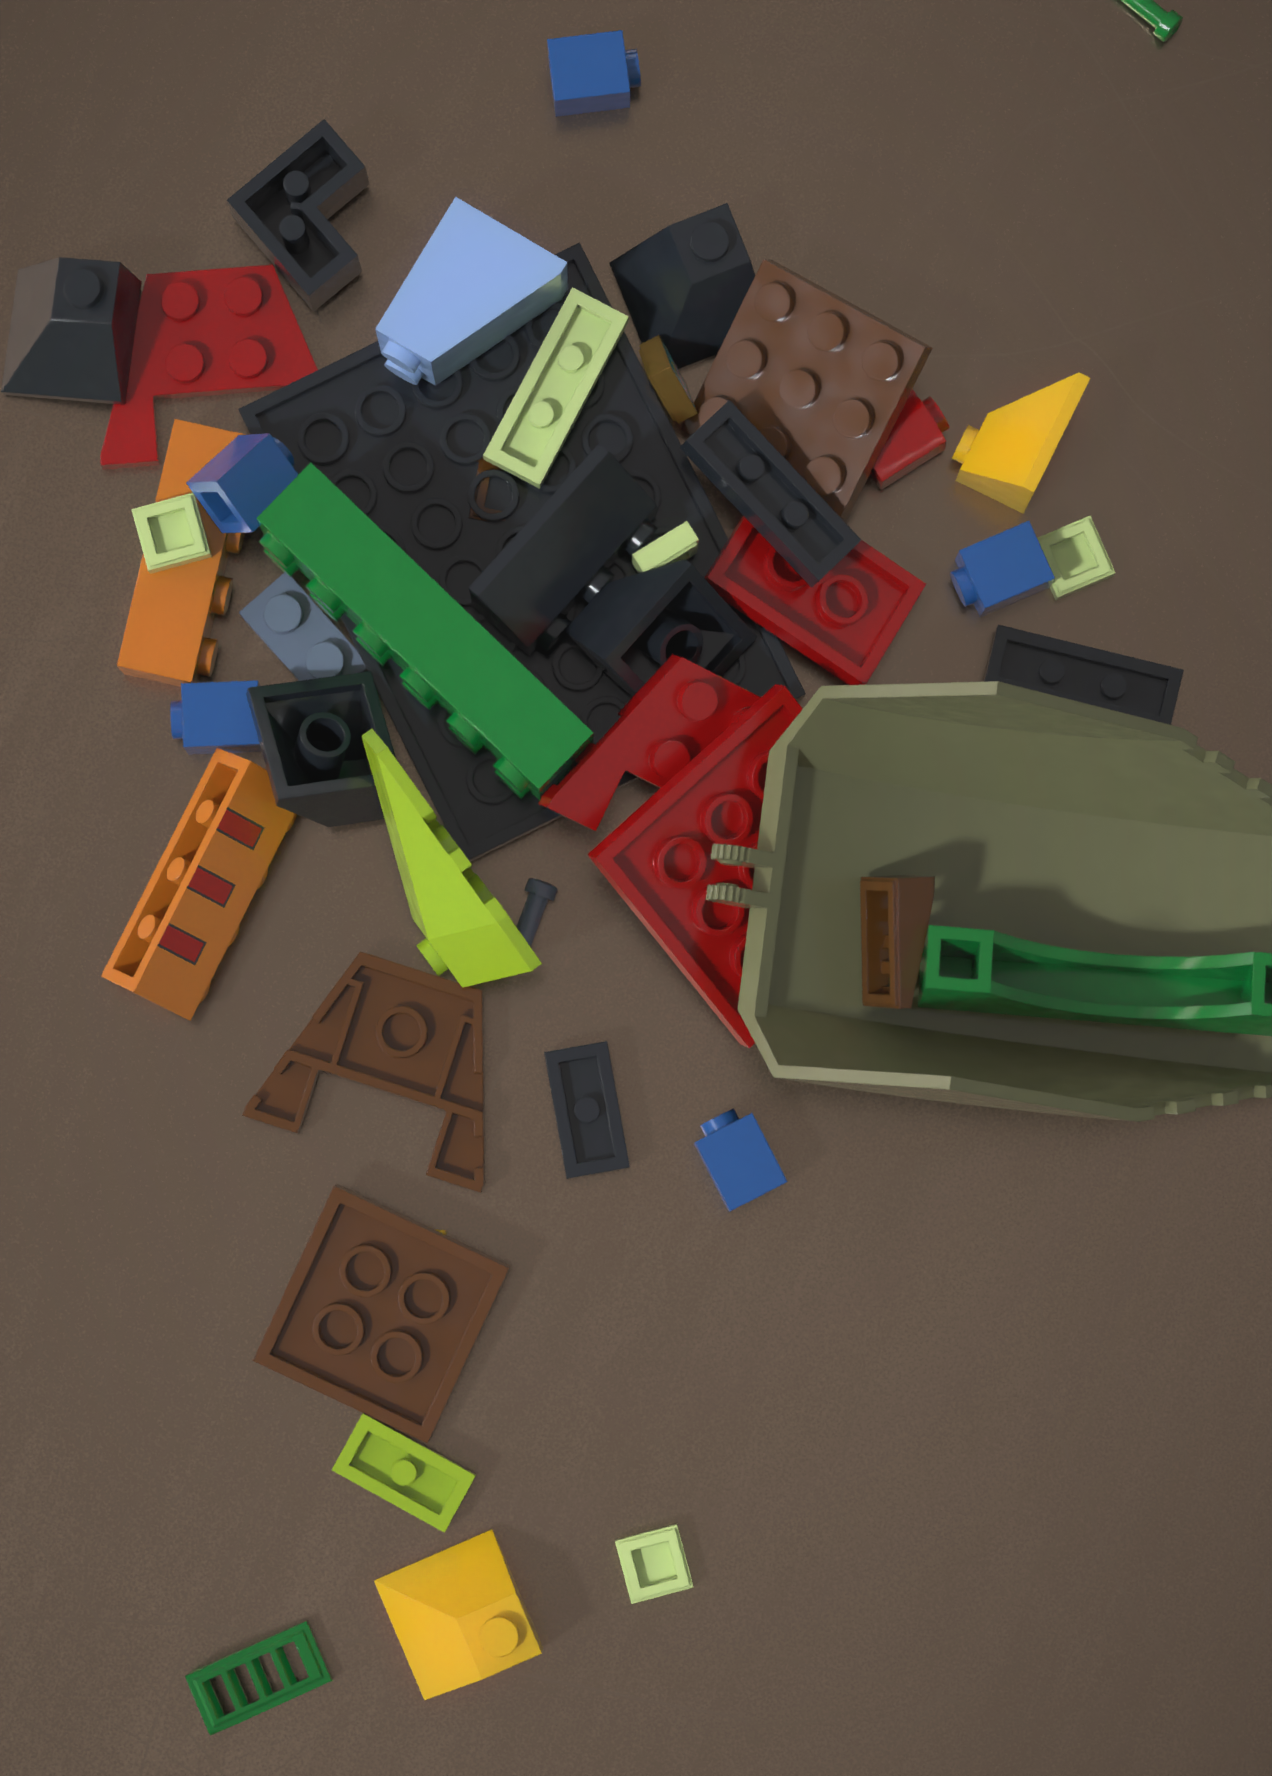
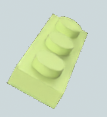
[483,287,629,489]

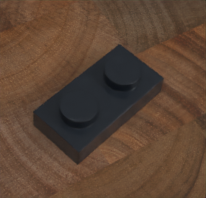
[544,1041,630,1179]

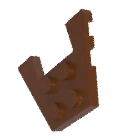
[242,951,484,1193]

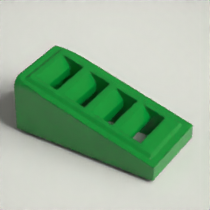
[185,1620,333,1736]

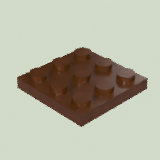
[681,259,933,519]
[253,1184,511,1443]

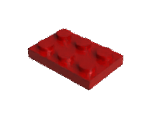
[704,516,926,685]

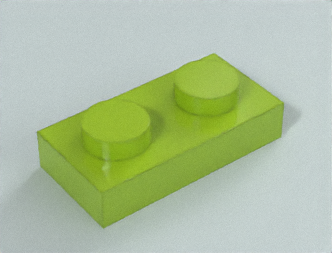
[332,1413,476,1533]

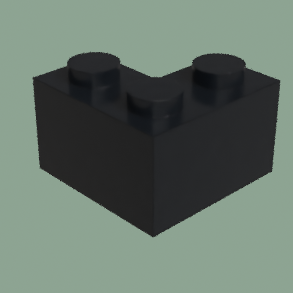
[227,119,369,311]

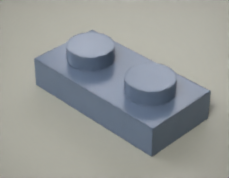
[239,573,368,681]

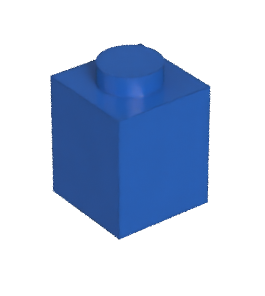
[547,30,641,117]
[186,433,298,533]
[950,521,1055,618]
[170,680,262,755]
[694,1108,788,1212]

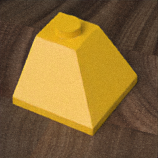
[952,373,1090,513]
[374,1529,543,1700]

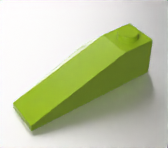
[362,729,542,988]

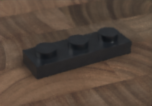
[679,400,861,588]
[983,624,1184,725]

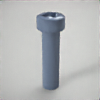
[516,878,558,947]

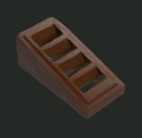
[860,875,935,1009]

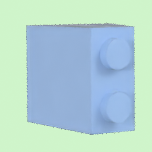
[375,197,568,386]

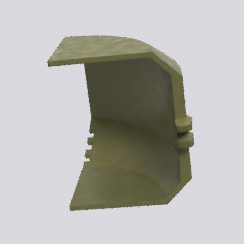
[706,681,1272,1122]

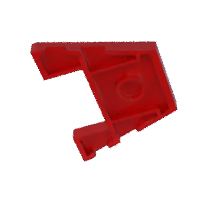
[100,264,318,470]
[538,654,761,831]

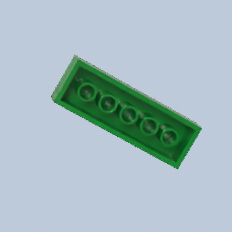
[256,463,594,800]

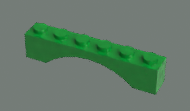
[918,925,1272,1036]

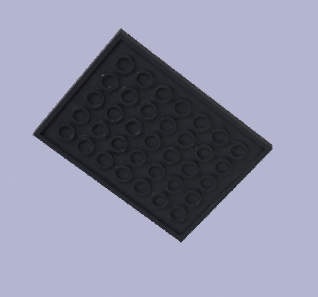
[238,242,806,862]

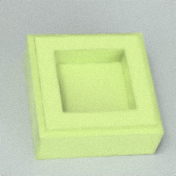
[132,493,212,574]
[1037,516,1116,601]
[632,521,699,573]
[615,1524,694,1604]

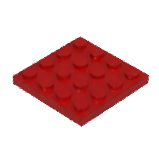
[587,684,803,1049]

